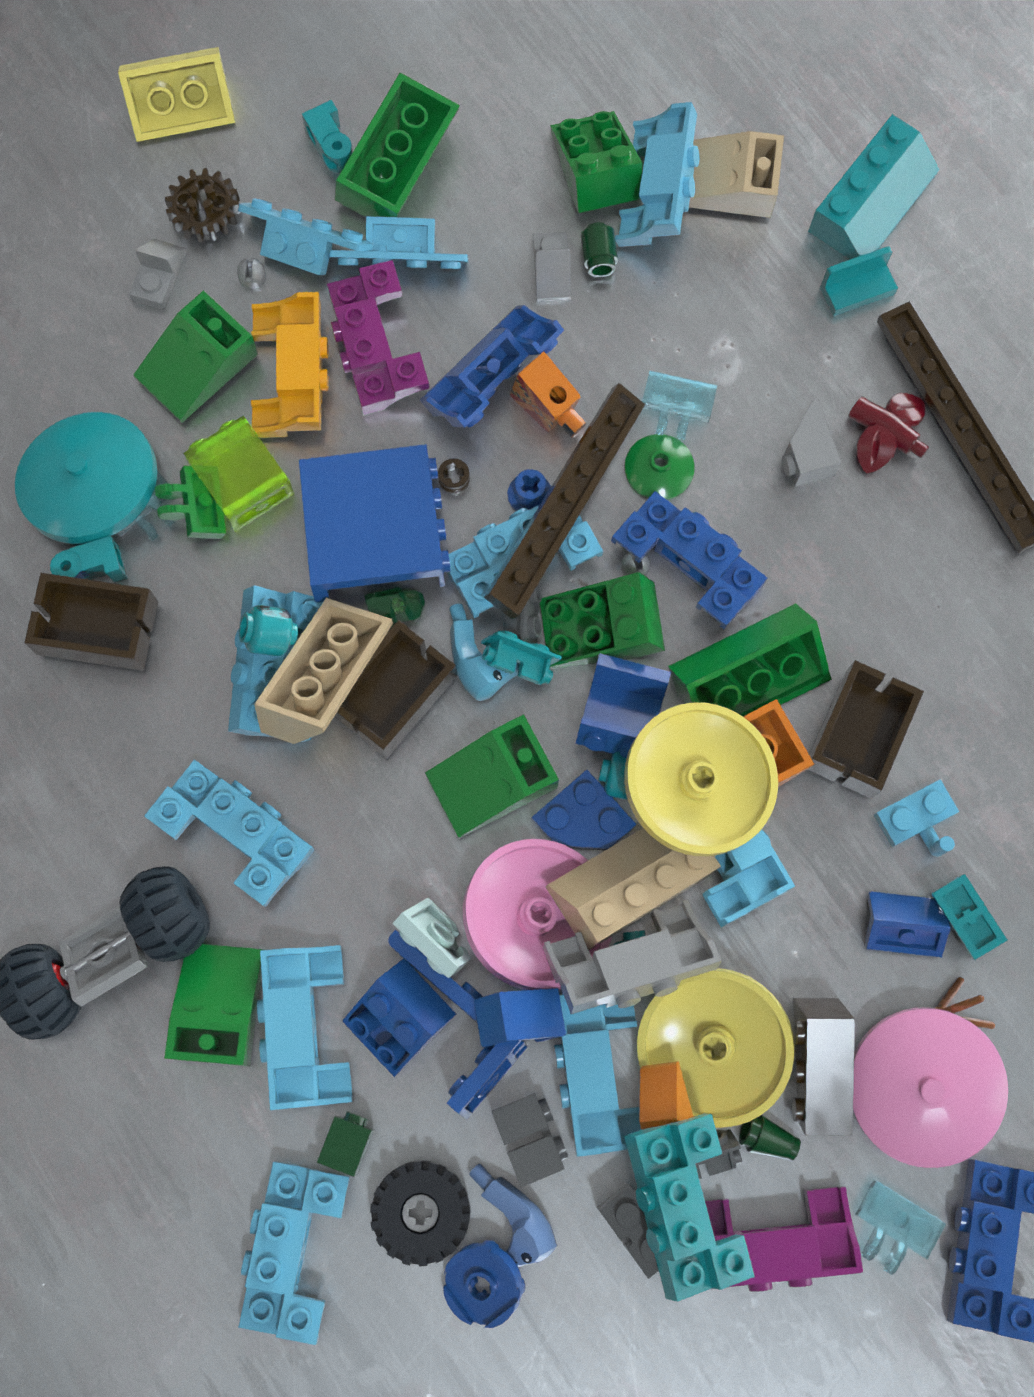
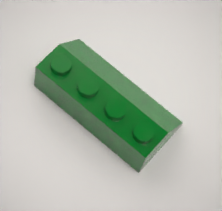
[334,73,460,217]
[668,603,832,716]

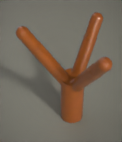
[935,977,995,1029]

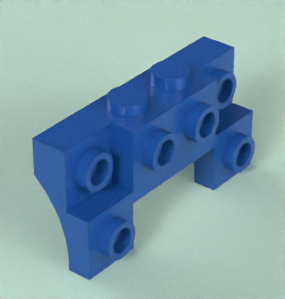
[420,305,564,428]
[611,491,768,630]
[947,1159,1034,1343]

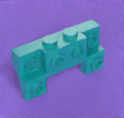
[624,1113,755,1302]

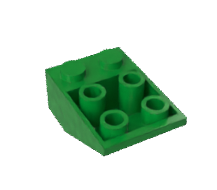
[550,111,643,213]
[133,290,258,423]
[540,572,665,669]
[425,714,559,839]
[164,944,264,1066]

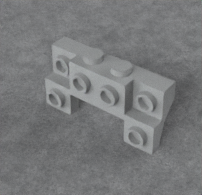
[543,900,722,1014]

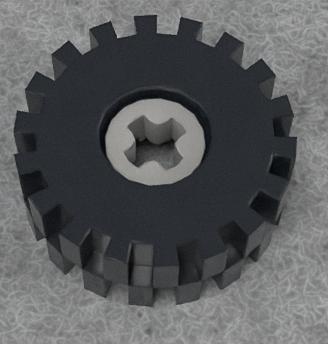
[370,1160,471,1267]

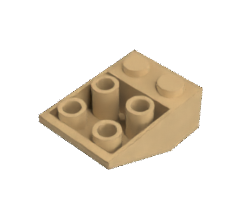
[689,131,784,218]

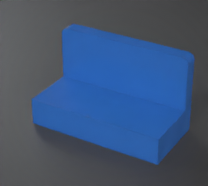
[865,891,950,958]

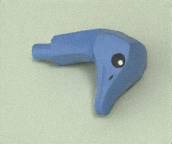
[469,1163,558,1267]

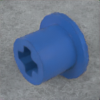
[507,469,551,511]

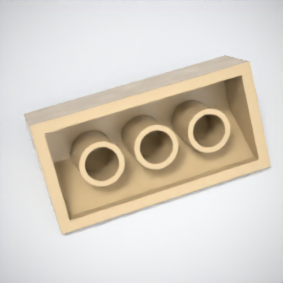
[254,598,393,744]
[546,828,721,950]

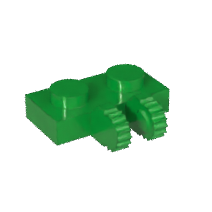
[155,465,226,539]

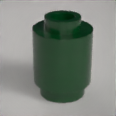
[580,222,618,277]

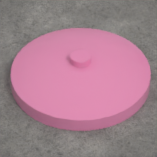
[463,839,612,990]
[853,1007,1008,1168]

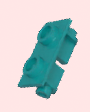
[481,631,562,685]

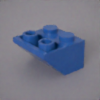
[342,958,457,1077]

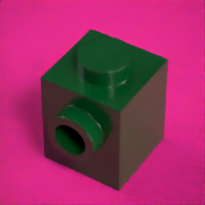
[317,1111,374,1177]

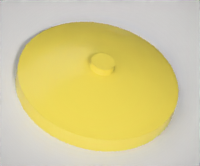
[624,702,778,856]
[637,968,795,1128]

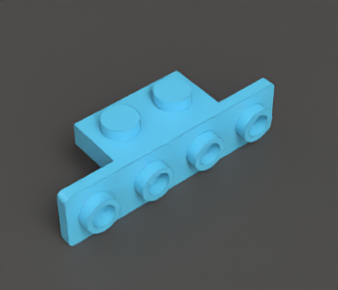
[238,198,373,275]
[329,216,468,269]

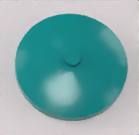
[15,412,158,544]

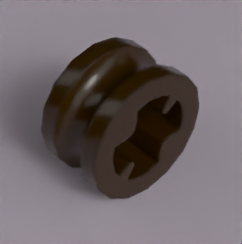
[438,458,470,494]

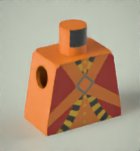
[509,351,587,438]

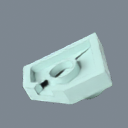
[393,898,471,979]

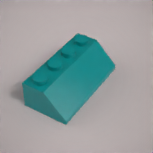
[808,114,940,259]

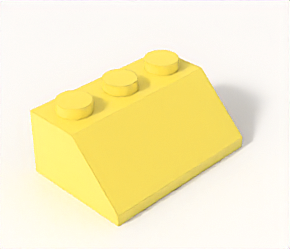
[118,47,235,142]

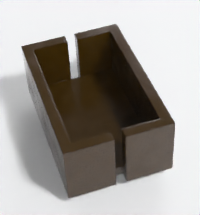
[24,573,159,671]
[334,620,457,759]
[808,660,924,799]

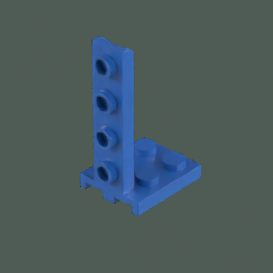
[388,930,528,1120]

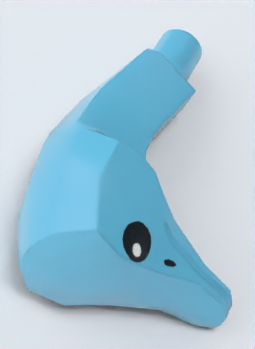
[449,604,520,701]

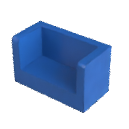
[474,988,566,1047]

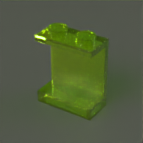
[183,415,294,532]

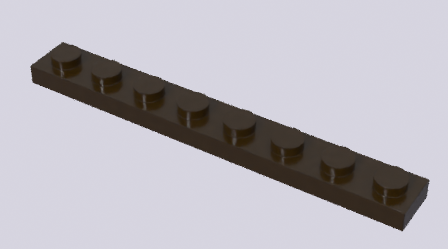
[877,301,1034,554]
[483,383,646,620]

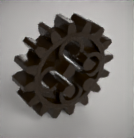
[165,168,241,242]

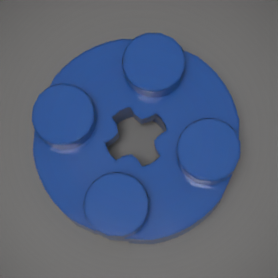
[443,1240,526,1328]

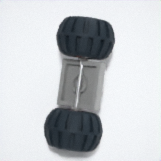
[0,866,210,1040]

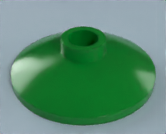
[624,434,695,500]

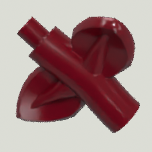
[848,393,929,474]

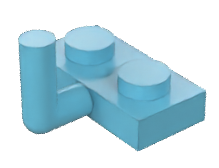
[874,779,959,857]

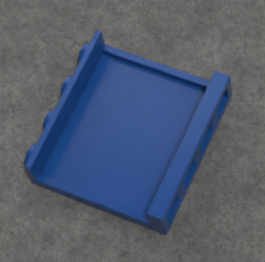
[299,444,451,602]

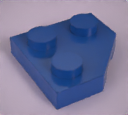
[531,770,637,851]

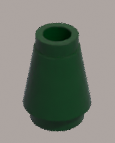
[739,1115,801,1161]

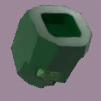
[364,587,426,633]

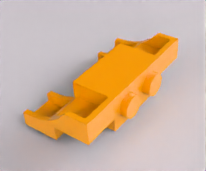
[251,292,329,438]

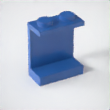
[575,653,671,758]

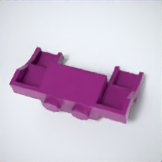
[327,260,430,415]
[705,1186,863,1292]

